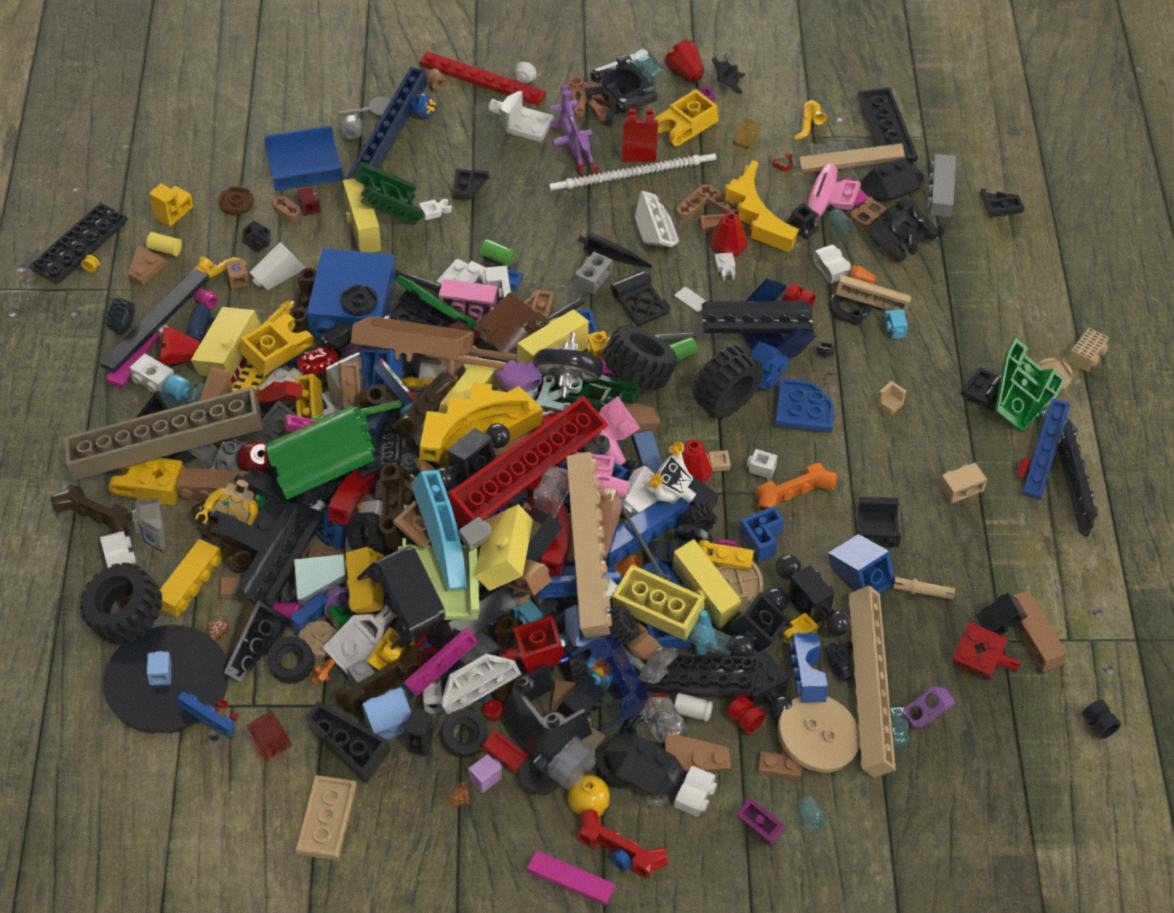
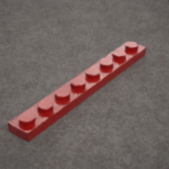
[420,51,546,106]

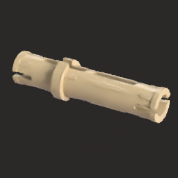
[893,576,955,601]

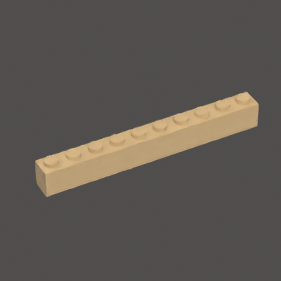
[567,452,612,639]
[848,586,896,778]

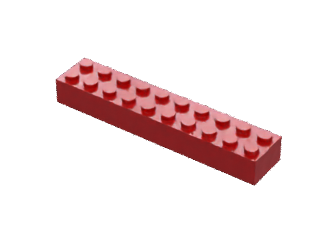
[447,396,608,527]

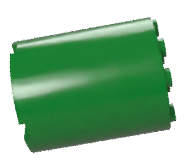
[266,405,376,499]

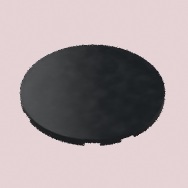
[104,625,229,734]

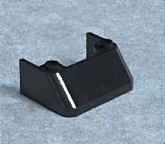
[357,546,446,650]
[501,663,592,760]

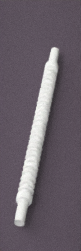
[549,153,716,191]

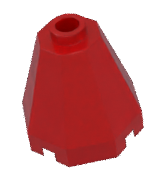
[664,39,705,82]
[710,213,748,257]
[159,327,200,365]
[681,440,713,484]

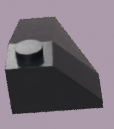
[222,600,290,682]

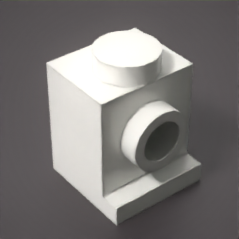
[747,449,778,481]

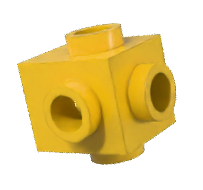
[585,331,610,357]

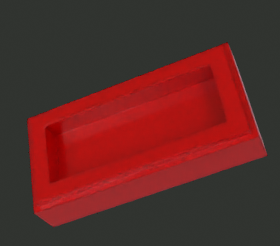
[481,729,528,773]

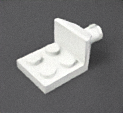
[488,91,554,142]
[322,605,398,675]

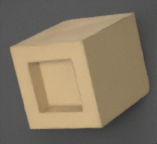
[877,381,906,415]

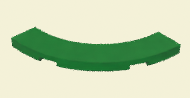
[396,275,479,329]

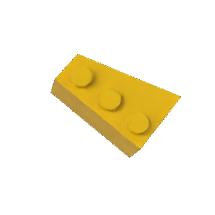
[345,547,385,615]

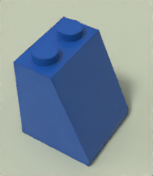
[828,534,895,593]

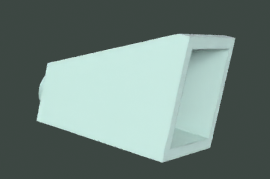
[294,555,348,606]

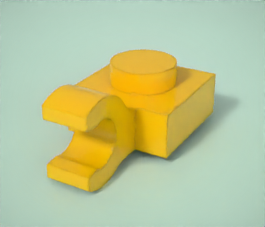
[782,613,818,645]

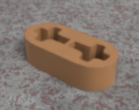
[273,196,301,222]

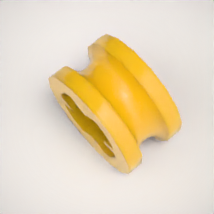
[81,255,100,273]

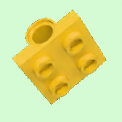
[366,627,413,685]

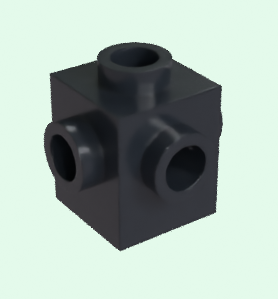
[242,221,271,252]

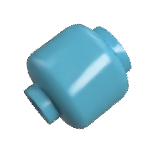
[163,374,192,402]

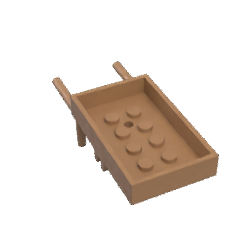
[351,316,517,378]

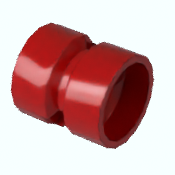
[782,283,816,307]
[726,696,766,734]

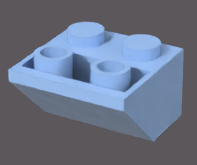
[363,687,411,740]

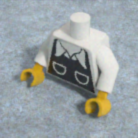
[646,442,696,504]

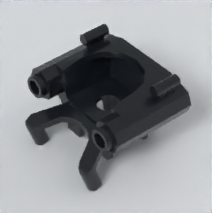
[585,55,657,127]
[867,197,945,263]

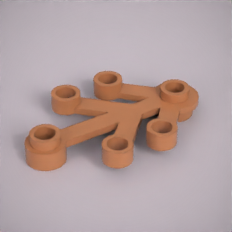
[568,76,611,122]

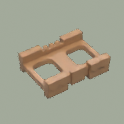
[849,197,887,231]

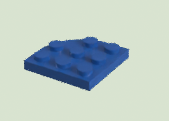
[775,378,834,432]

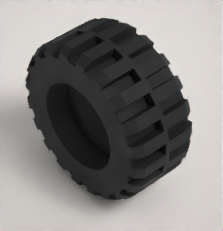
[603,325,677,390]
[692,345,763,418]
[80,562,163,644]

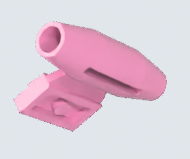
[808,164,861,221]
[590,397,640,465]
[548,452,629,498]

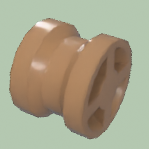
[427,69,447,90]

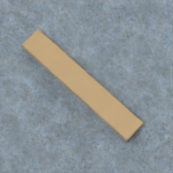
[800,144,905,173]

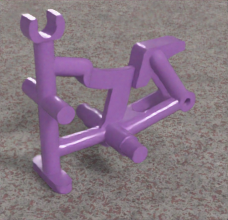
[550,84,593,165]

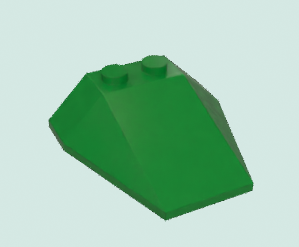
[995,337,1066,432]

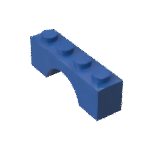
[789,633,828,702]

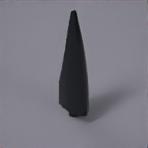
[577,233,652,268]

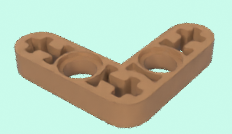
[676,184,739,220]

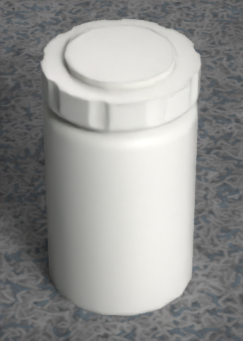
[673,693,713,722]

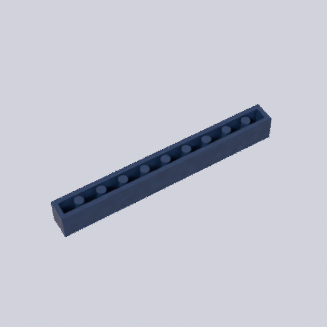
[345,66,427,180]

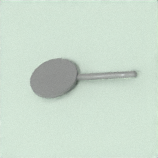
[338,97,391,116]

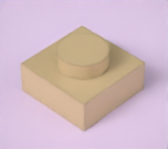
[709,450,731,471]

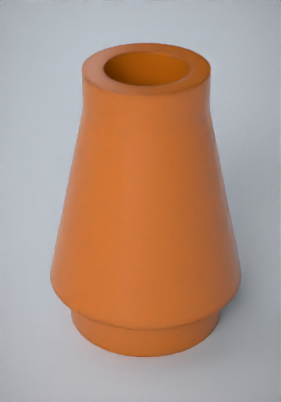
[849,265,876,284]

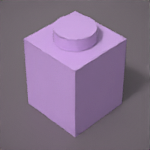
[468,754,502,793]

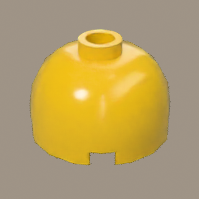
[568,775,610,817]

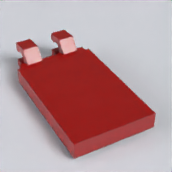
[622,109,658,162]

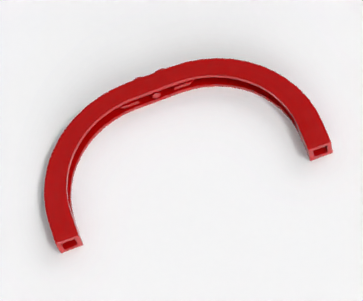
[328,447,570,577]

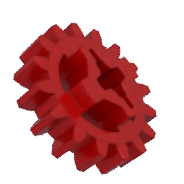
[297,348,338,376]

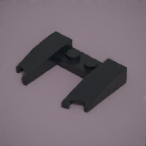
[213,467,290,556]

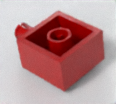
[499,615,567,673]
[952,622,1021,680]

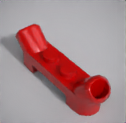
[576,809,668,878]

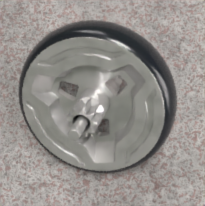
[533,332,604,398]

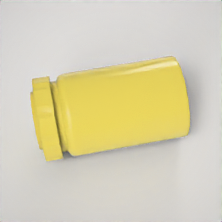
[146,232,182,256]

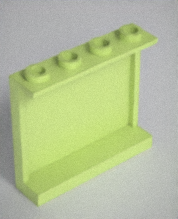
[398,538,479,620]

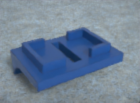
[290,594,328,636]

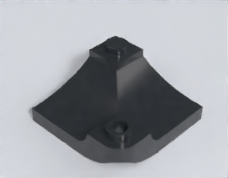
[385,289,455,328]

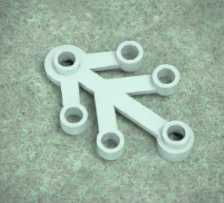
[527,374,582,415]

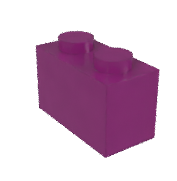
[737,797,786,846]

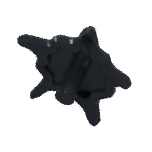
[712,53,745,94]

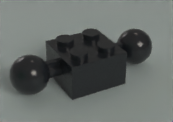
[435,423,510,492]
[775,554,850,636]
[728,587,790,657]
[722,635,793,721]

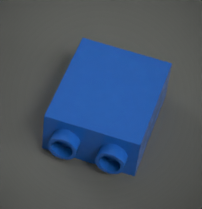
[307,248,396,341]

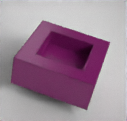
[694,86,715,102]

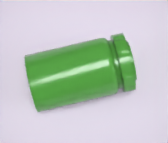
[480,239,515,267]
[670,337,698,362]

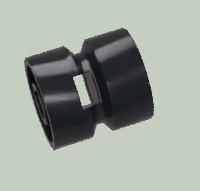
[1082,700,1121,739]

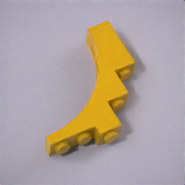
[724,160,799,253]
[419,382,530,462]

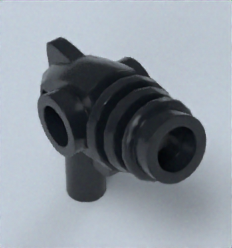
[825,641,853,682]

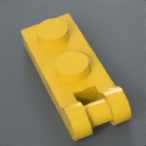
[698,540,754,571]

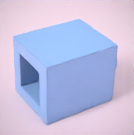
[147,651,172,685]

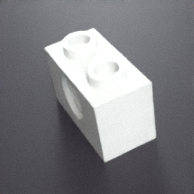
[130,354,174,393]

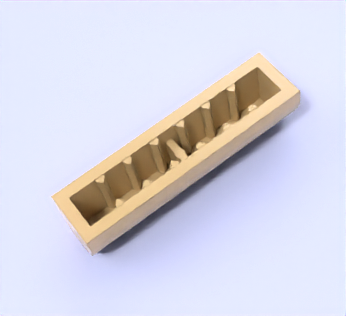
[836,274,911,314]

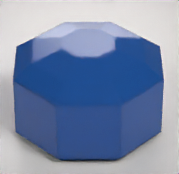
[611,849,632,871]

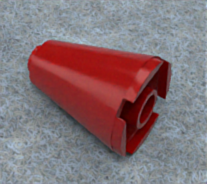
[237,440,274,474]

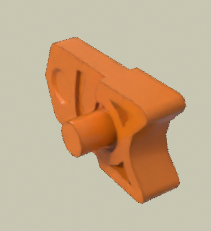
[310,658,335,685]

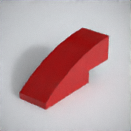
[256,380,303,405]

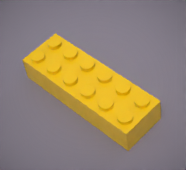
[435,386,543,468]

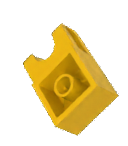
[654,89,719,146]
[240,314,314,375]
[108,458,184,506]

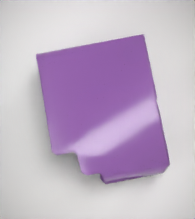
[493,360,542,393]
[903,687,955,728]

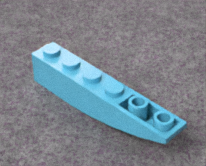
[411,470,467,590]

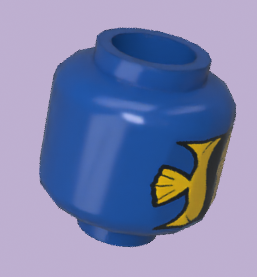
[411,93,437,119]

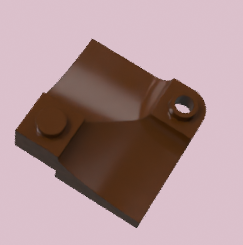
[474,292,549,363]

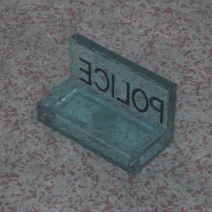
[688,622,732,656]

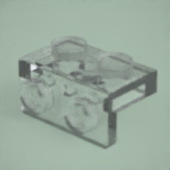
[641,697,688,742]

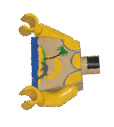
[196,480,259,526]

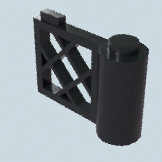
[610,271,670,327]

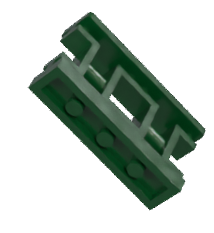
[351,162,425,225]
[554,375,639,413]

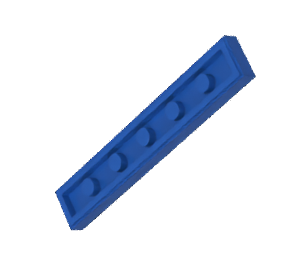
[1022,398,1070,500]

